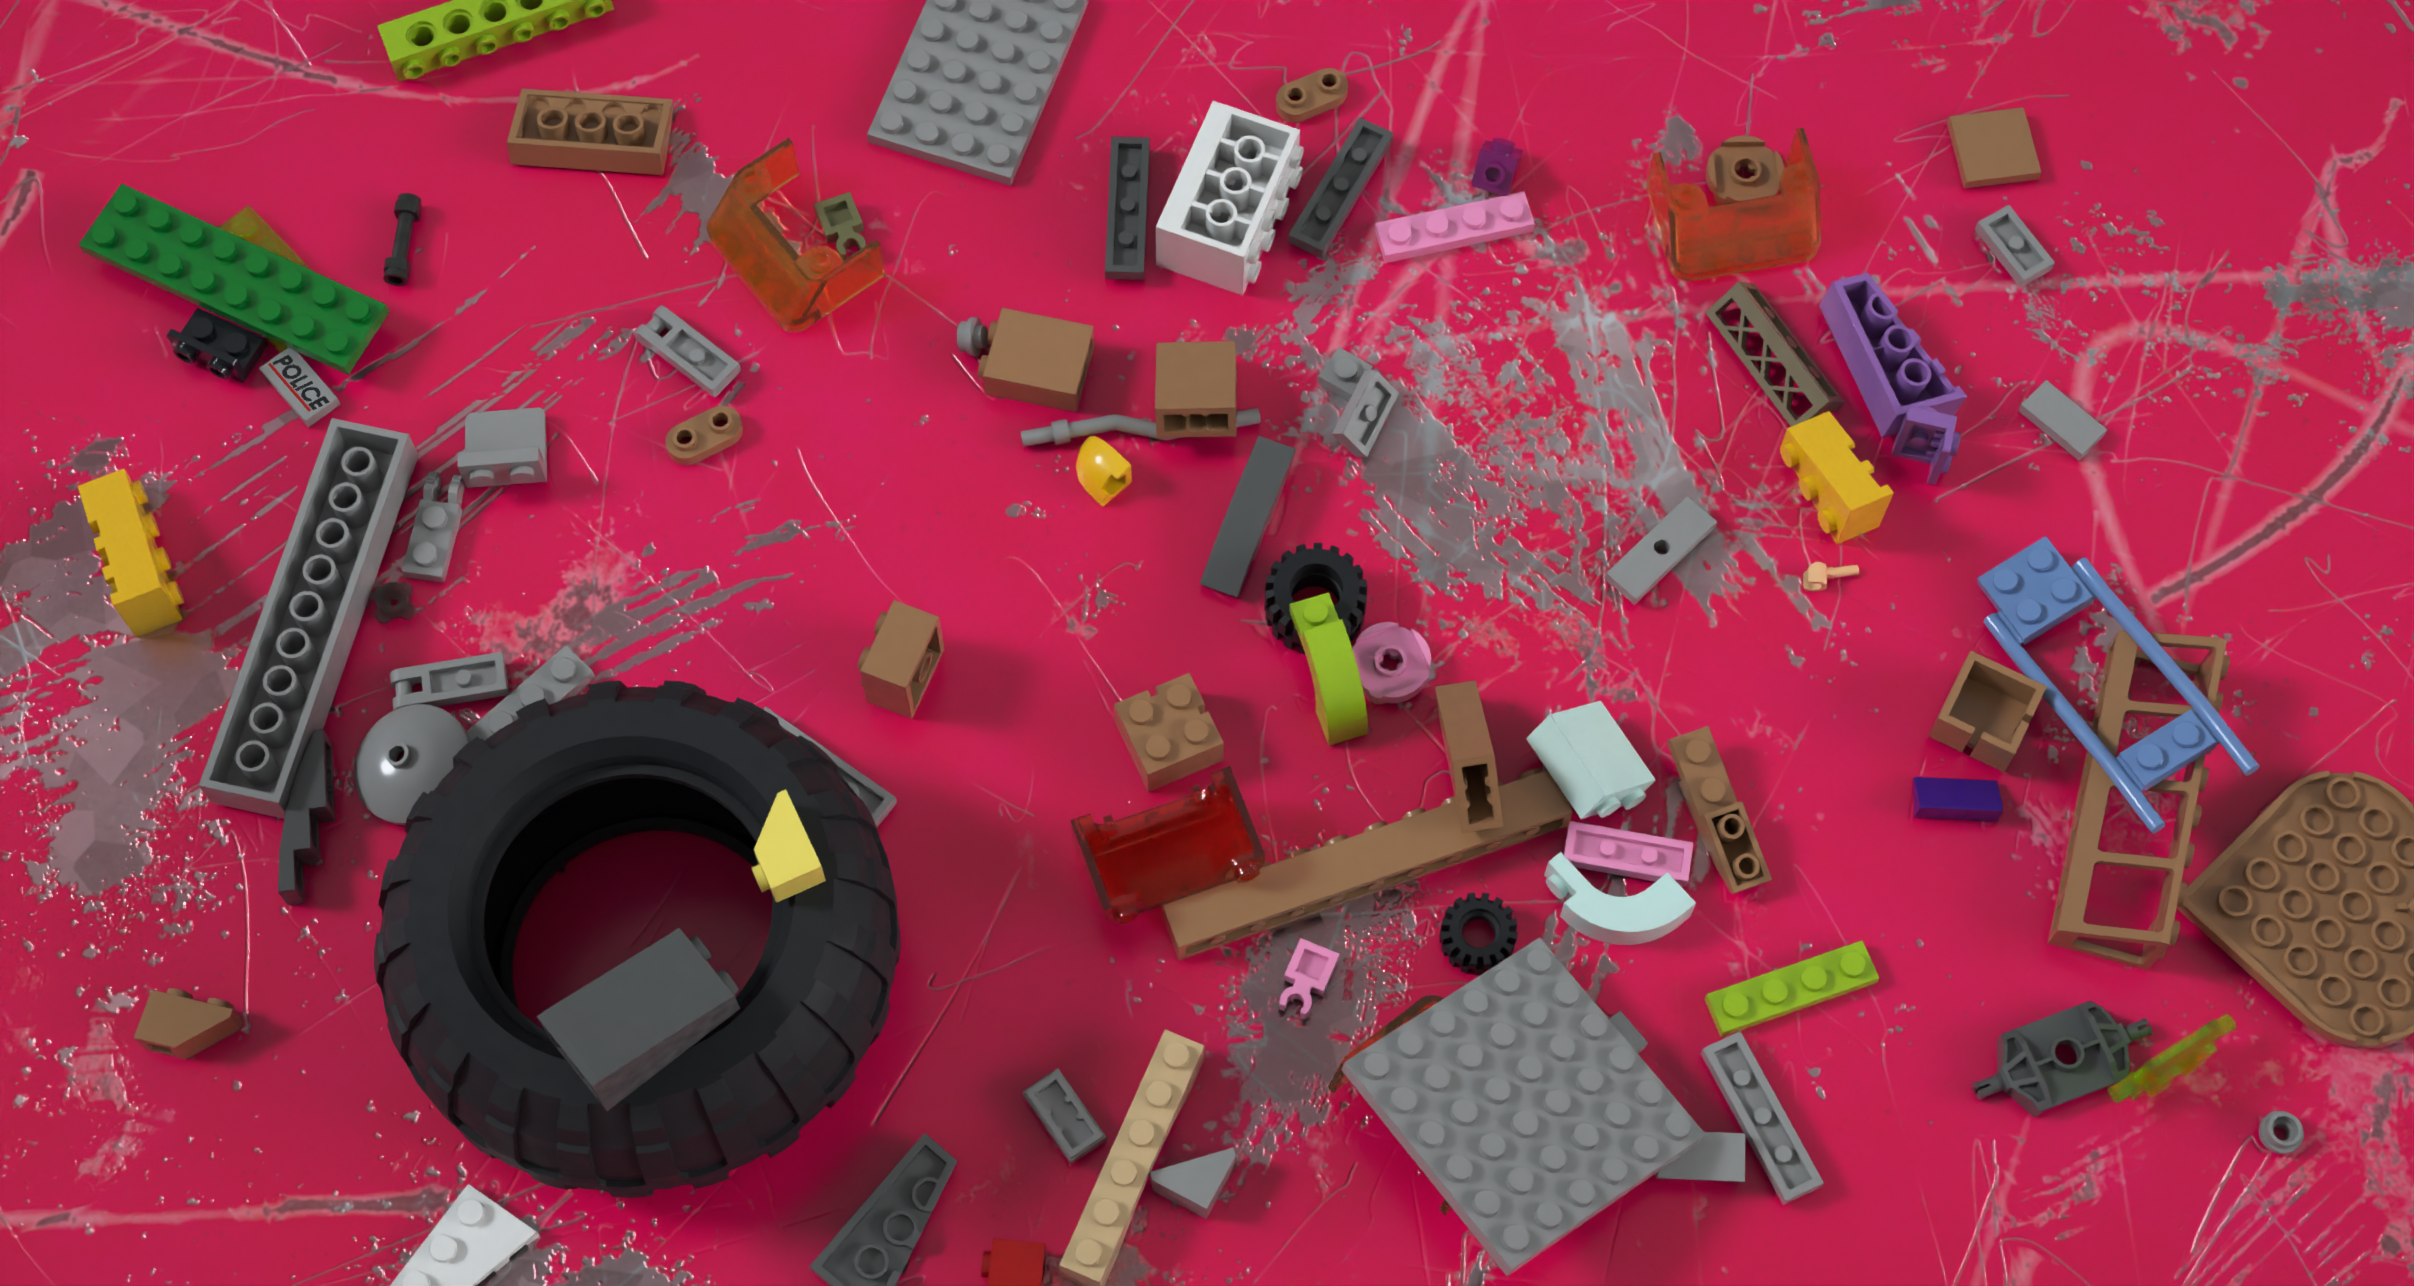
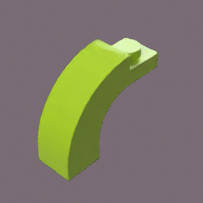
[1289,592,1368,746]

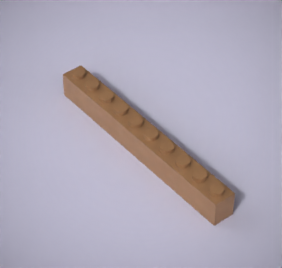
[1161,768,1573,960]

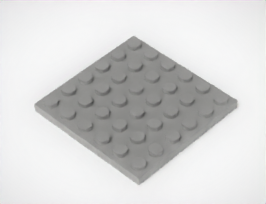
[1341,937,1706,1276]

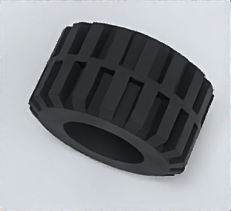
[1264,543,1367,654]

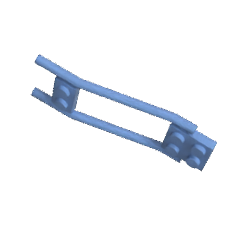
[1977,536,2260,834]

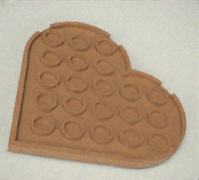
[2177,770,2414,1048]

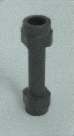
[383,193,421,286]

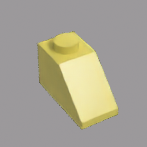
[751,789,826,903]

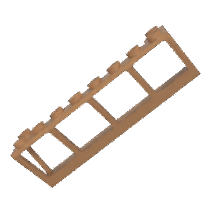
[2048,630,2230,970]

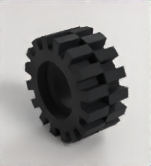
[1439,893,1518,975]

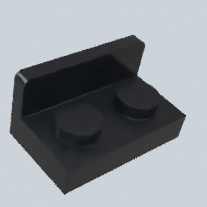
[166,308,268,383]

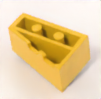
[1780,411,1894,545]

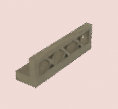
[1705,281,1845,426]

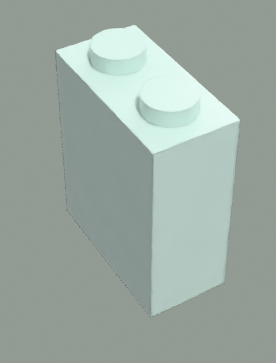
[1526,701,1656,819]

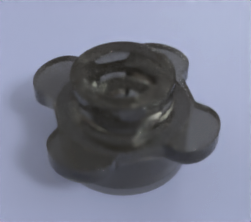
[372,582,416,624]

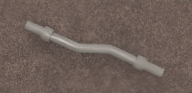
[1020,408,1261,447]

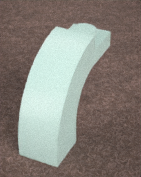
[1544,852,1696,945]

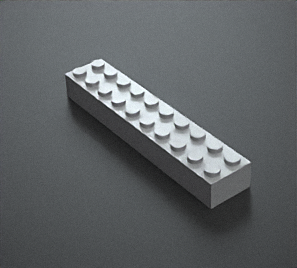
[199,418,419,819]

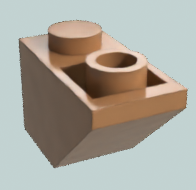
[134,988,244,1060]

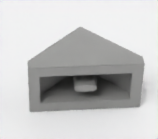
[1150,1148,1236,1219]

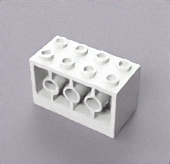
[1156,101,1304,295]

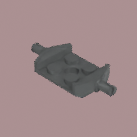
[1972,1001,2152,1117]

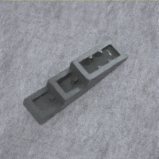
[1199,436,1297,598]
[278,729,336,905]

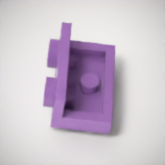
[1891,406,1961,485]

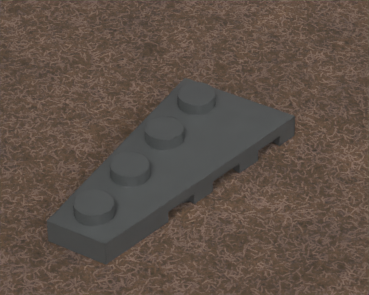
[809,1133,957,1286]

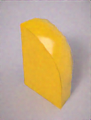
[1076,436,1132,507]

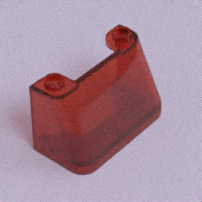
[1070,766,1265,924]

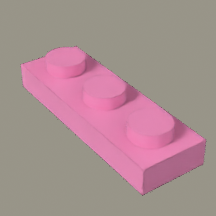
[1563,821,1694,887]

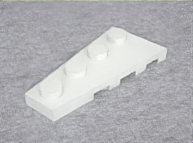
[390,1184,540,1286]

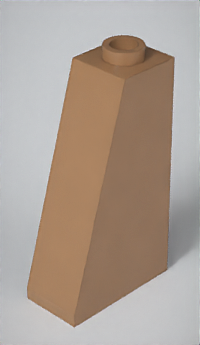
[1435,680,1504,833]

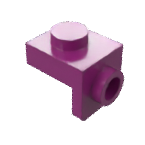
[1471,138,1523,196]

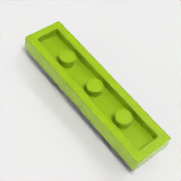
[1704,940,1879,1037]

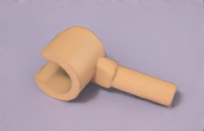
[1803,562,1859,592]

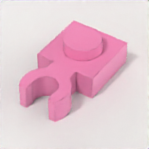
[1279,938,1340,1019]

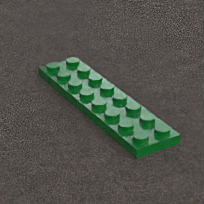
[78,183,390,375]

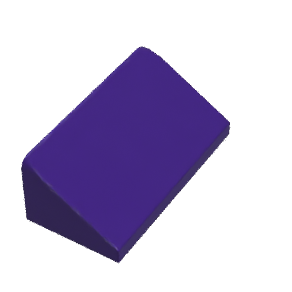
[1913,777,2003,822]

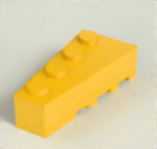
[78,469,184,638]

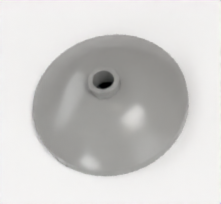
[354,704,470,826]

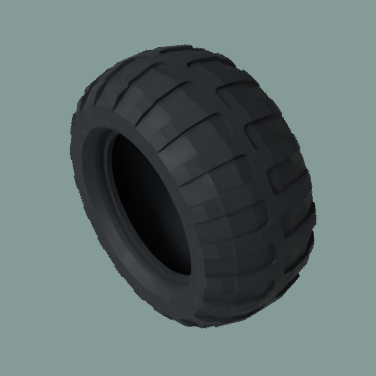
[374,680,901,1198]

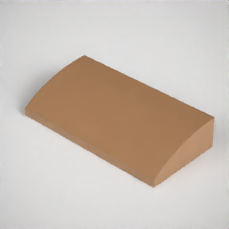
[507,88,673,175]

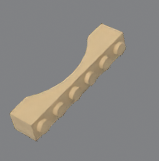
[1059,1029,1204,1286]

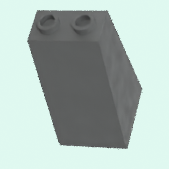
[537,928,740,1111]

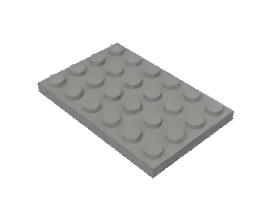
[867,0,1089,186]

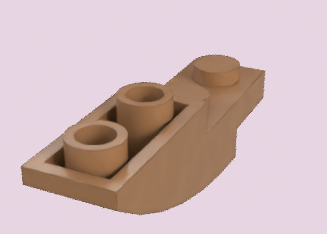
[1667,726,1772,894]

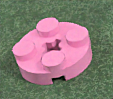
[1352,622,1431,705]

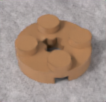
[1706,135,1785,210]

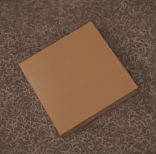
[1947,107,2042,189]

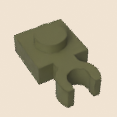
[813,192,867,263]

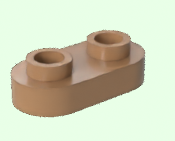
[1276,68,1348,123]
[665,405,743,465]

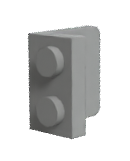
[457,407,547,488]

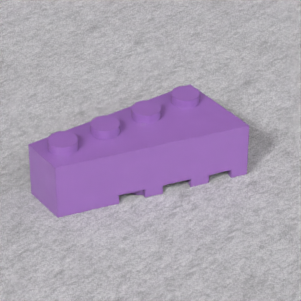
[1819,273,1967,438]

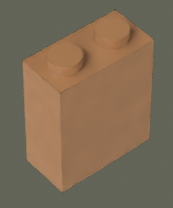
[978,308,1095,413]
[1155,341,1237,438]

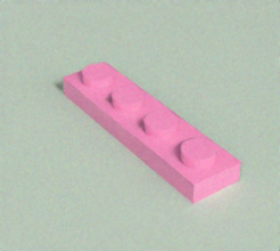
[1375,191,1535,263]

